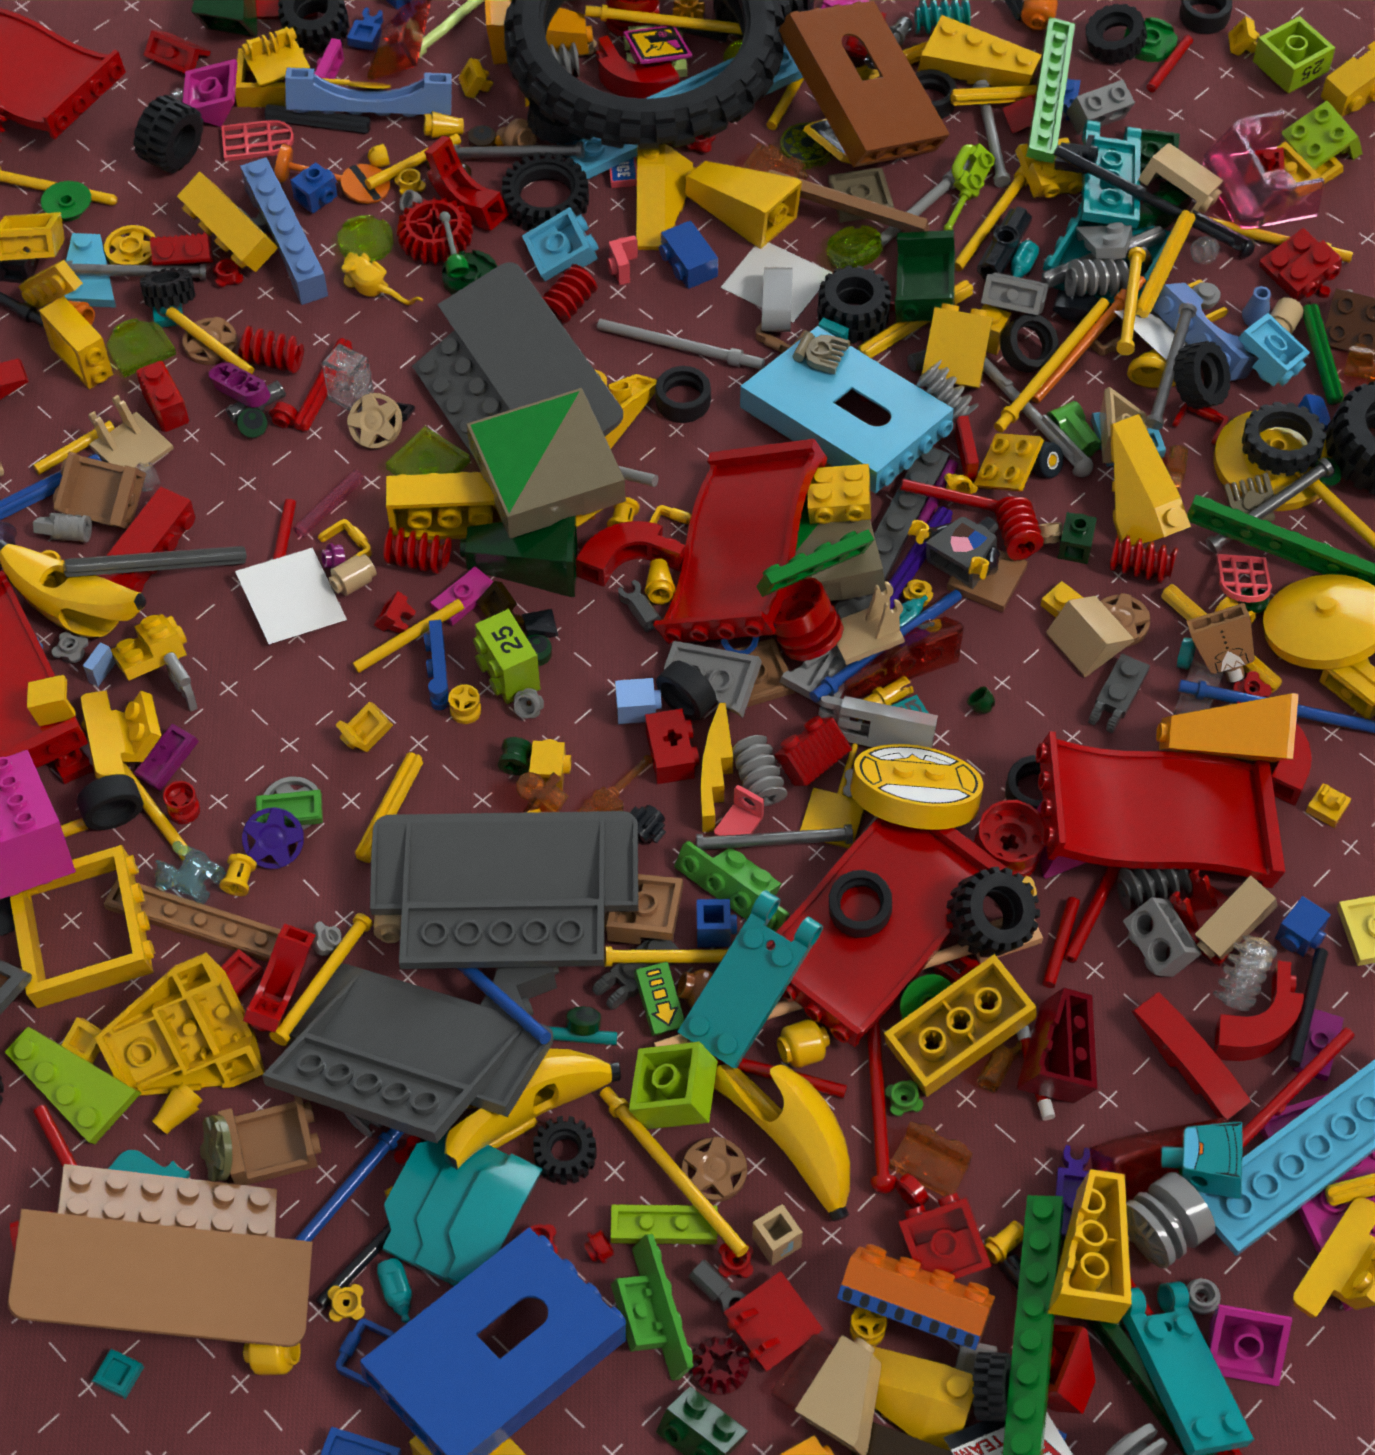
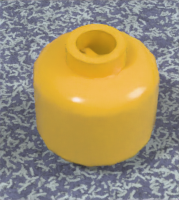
[777,1019,830,1068]
[243,1343,301,1376]

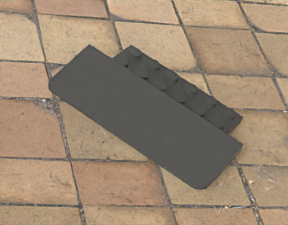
[412,262,623,459]
[370,811,639,969]
[262,964,554,1143]

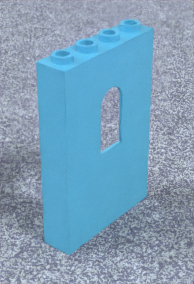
[740,326,954,494]

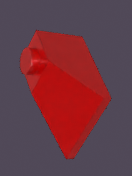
[1047,1324,1096,1414]

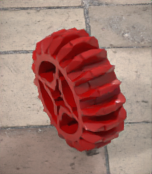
[396,196,473,266]

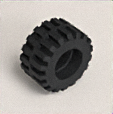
[278,0,349,54]
[133,95,203,173]
[817,265,891,343]
[946,867,1040,957]

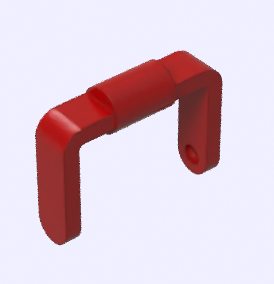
[1172,403,1228,445]

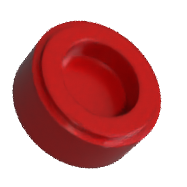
[896,1173,929,1208]

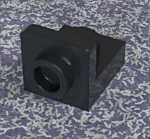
[1055,134,1099,174]

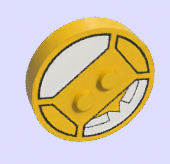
[850,744,983,830]

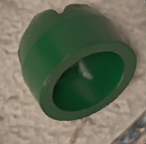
[967,686,995,715]

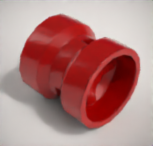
[163,781,200,825]

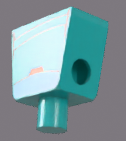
[1162,1122,1243,1199]

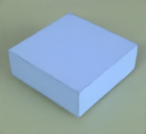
[83,643,115,687]

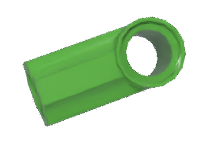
[1047,401,1101,457]

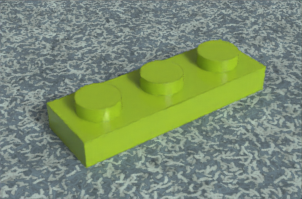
[611,1205,717,1244]

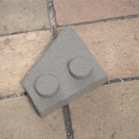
[1077,223,1132,259]
[779,645,852,705]

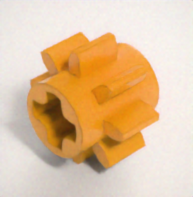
[672,0,705,19]

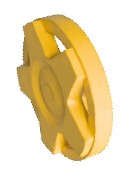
[104,225,156,265]

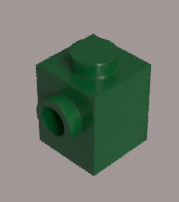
[1057,512,1097,564]

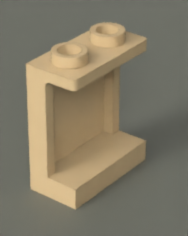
[1138,143,1224,213]

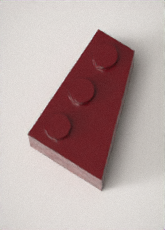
[1016,987,1098,1104]

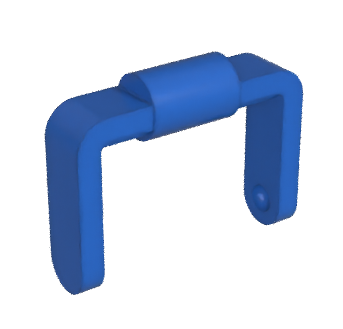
[335,1319,394,1387]

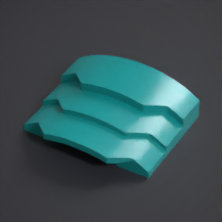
[382,1128,542,1286]

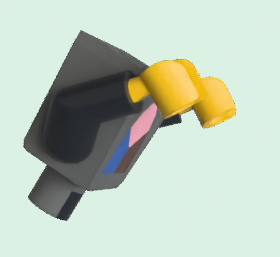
[907,517,1000,589]

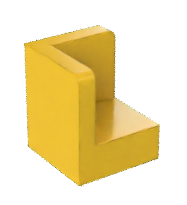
[27,675,76,726]

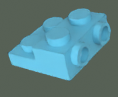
[522,207,599,281]
[1238,313,1310,387]

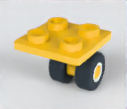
[974,433,1063,492]

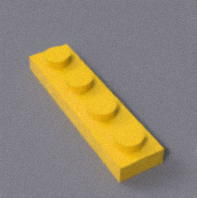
[18,260,83,309]

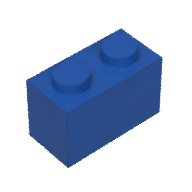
[659,220,718,289]

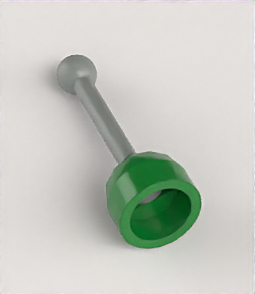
[439,211,470,278]

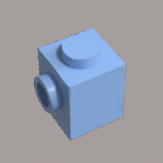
[615,678,662,724]

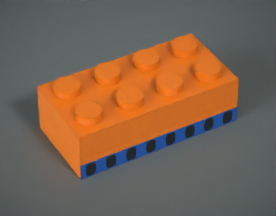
[837,1244,995,1350]

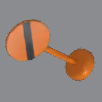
[274,144,390,204]

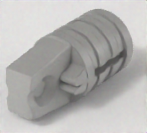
[33,513,92,543]

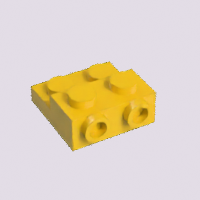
[1015,138,1082,198]
[807,464,871,524]
[111,614,187,681]

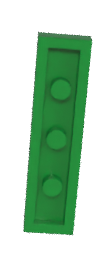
[756,529,875,597]

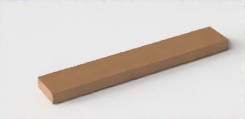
[768,170,930,232]
[104,877,281,962]

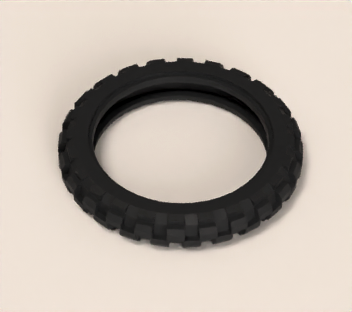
[504,0,784,150]

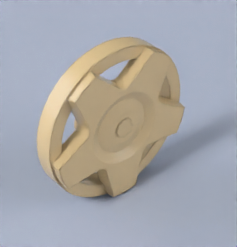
[347,393,402,449]

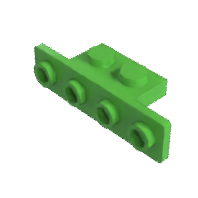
[674,841,790,932]
[611,1234,693,1381]

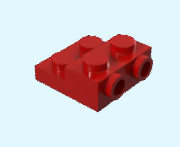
[1259,227,1342,302]
[899,1192,992,1280]

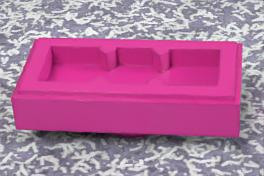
[314,38,344,79]
[430,566,494,626]

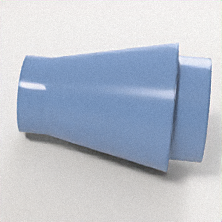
[1242,286,1271,327]

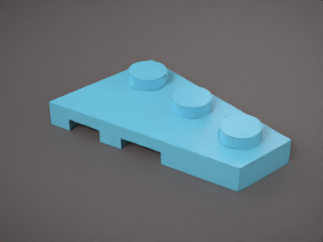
[58,233,116,308]

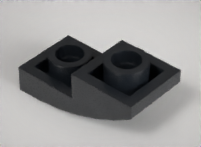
[1052,291,1114,330]

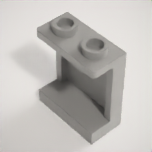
[981,272,1049,315]

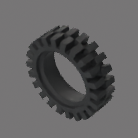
[501,152,589,232]

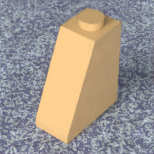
[1195,875,1278,960]
[795,1335,882,1455]

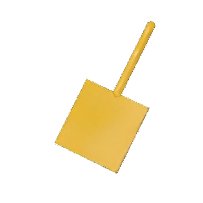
[800,743,864,849]

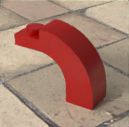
[595,35,679,99]
[424,136,509,231]
[576,521,685,587]
[1237,702,1312,806]
[243,923,316,1033]
[1214,960,1304,1061]

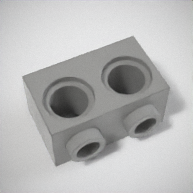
[1066,80,1135,135]
[1123,897,1202,977]

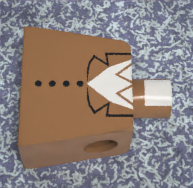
[1186,603,1255,682]

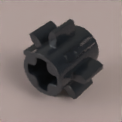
[630,805,666,845]

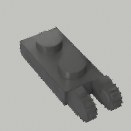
[1088,653,1150,733]
[592,938,680,1010]

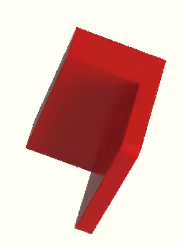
[144,30,211,73]

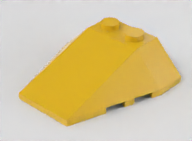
[95,952,265,1096]

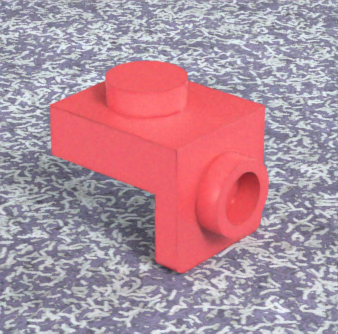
[607,235,638,285]

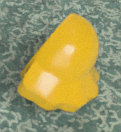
[944,473,978,494]

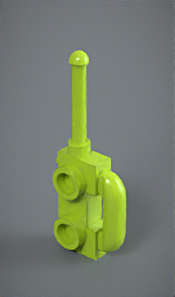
[943,143,996,230]

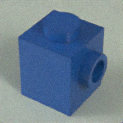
[1275,896,1331,957]
[697,899,737,948]

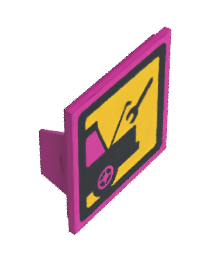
[623,26,692,65]

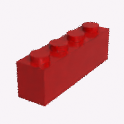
[97,486,196,592]

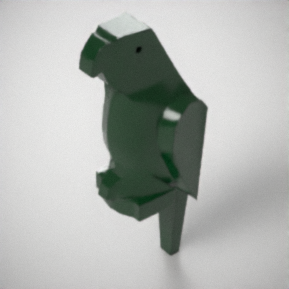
[1133,180,1194,230]

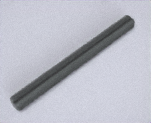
[63,546,247,577]

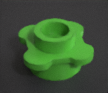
[885,1080,923,1117]

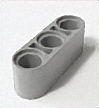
[761,267,793,332]

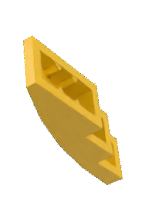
[700,703,733,832]

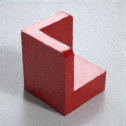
[1002,94,1036,133]

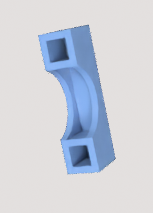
[1153,283,1259,380]

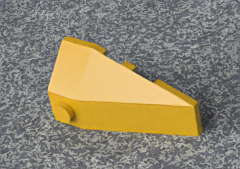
[636,144,693,250]
[1110,414,1191,545]
[838,1338,974,1451]

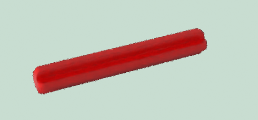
[293,338,352,432]

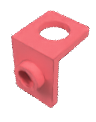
[714,785,764,849]

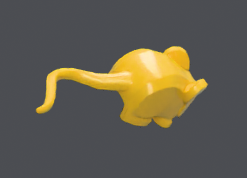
[341,252,423,305]

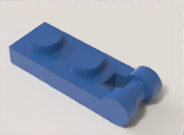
[424,619,449,710]

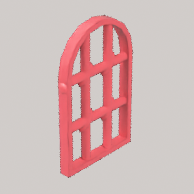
[221,120,294,161]
[1216,554,1272,603]

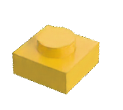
[1040,581,1084,617]
[61,1017,101,1064]

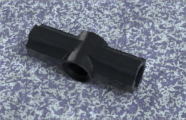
[977,206,1032,280]

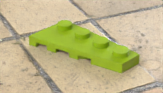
[5,1027,141,1144]

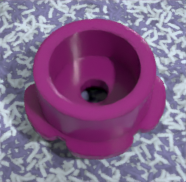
[321,543,345,571]

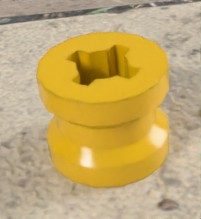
[448,685,481,724]
[850,1307,887,1346]

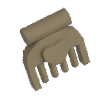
[793,332,850,374]
[1223,472,1275,522]

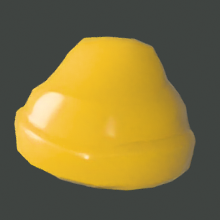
[1127,349,1176,388]

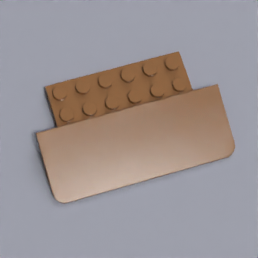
[8,1164,312,1347]

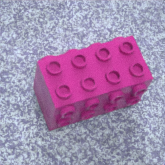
[0,750,76,899]

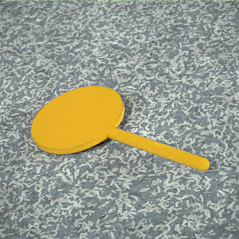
[322,78,391,89]

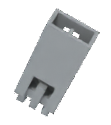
[818,696,938,748]

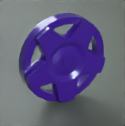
[242,807,304,869]

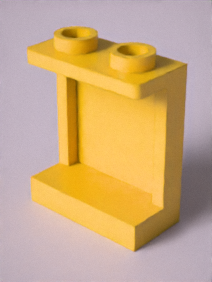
[922,303,993,389]

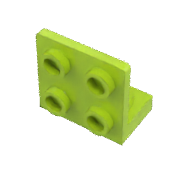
[1282,100,1363,170]

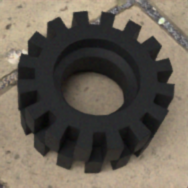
[140,268,196,309]
[533,1116,597,1185]
[972,1352,1011,1422]

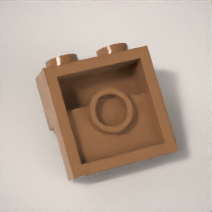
[604,874,683,945]

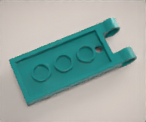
[1081,120,1141,229]
[677,890,823,1069]
[1122,1281,1254,1455]

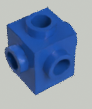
[291,162,337,214]

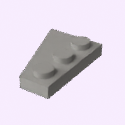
[664,641,762,718]

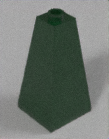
[191,0,258,37]
[460,516,578,597]

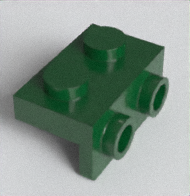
[656,1386,748,1455]

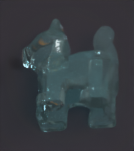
[154,841,226,904]

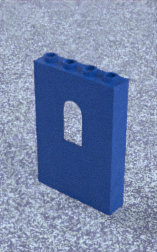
[360,1227,626,1455]

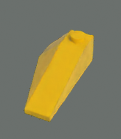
[605,374,657,449]

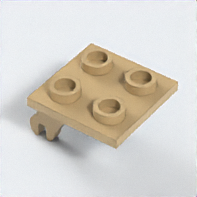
[88,395,174,471]
[836,581,905,665]

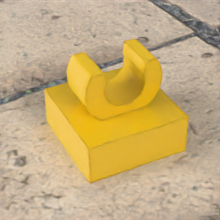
[1228,16,1260,56]
[458,58,493,98]
[1305,783,1351,828]

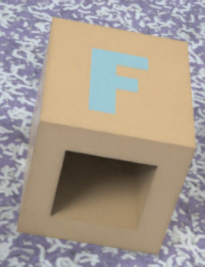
[752,1204,803,1266]

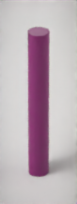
[917,460,958,524]

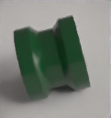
[497,737,532,776]

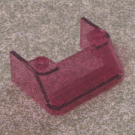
[1202,110,1325,229]

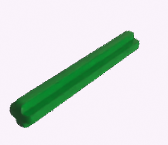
[1303,303,1344,405]

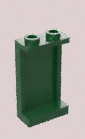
[895,230,955,322]

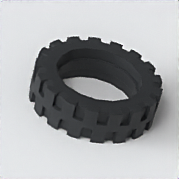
[1242,402,1326,476]

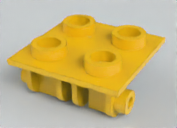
[240,27,311,86]

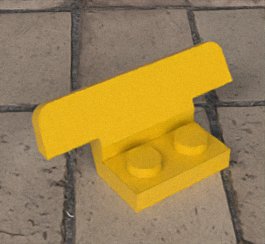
[81,690,161,779]
[1293,1197,1375,1318]

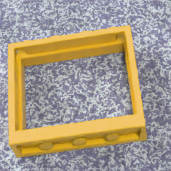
[10,845,155,1008]

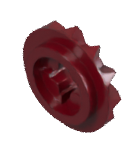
[691,1336,749,1395]

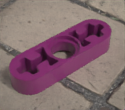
[209,362,271,408]

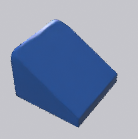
[1298,394,1331,430]

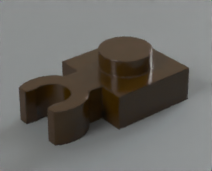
[476,581,525,626]

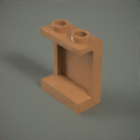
[53,452,146,530]
[218,1095,322,1185]

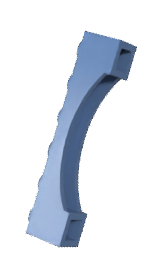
[285,68,452,117]
[240,157,328,305]

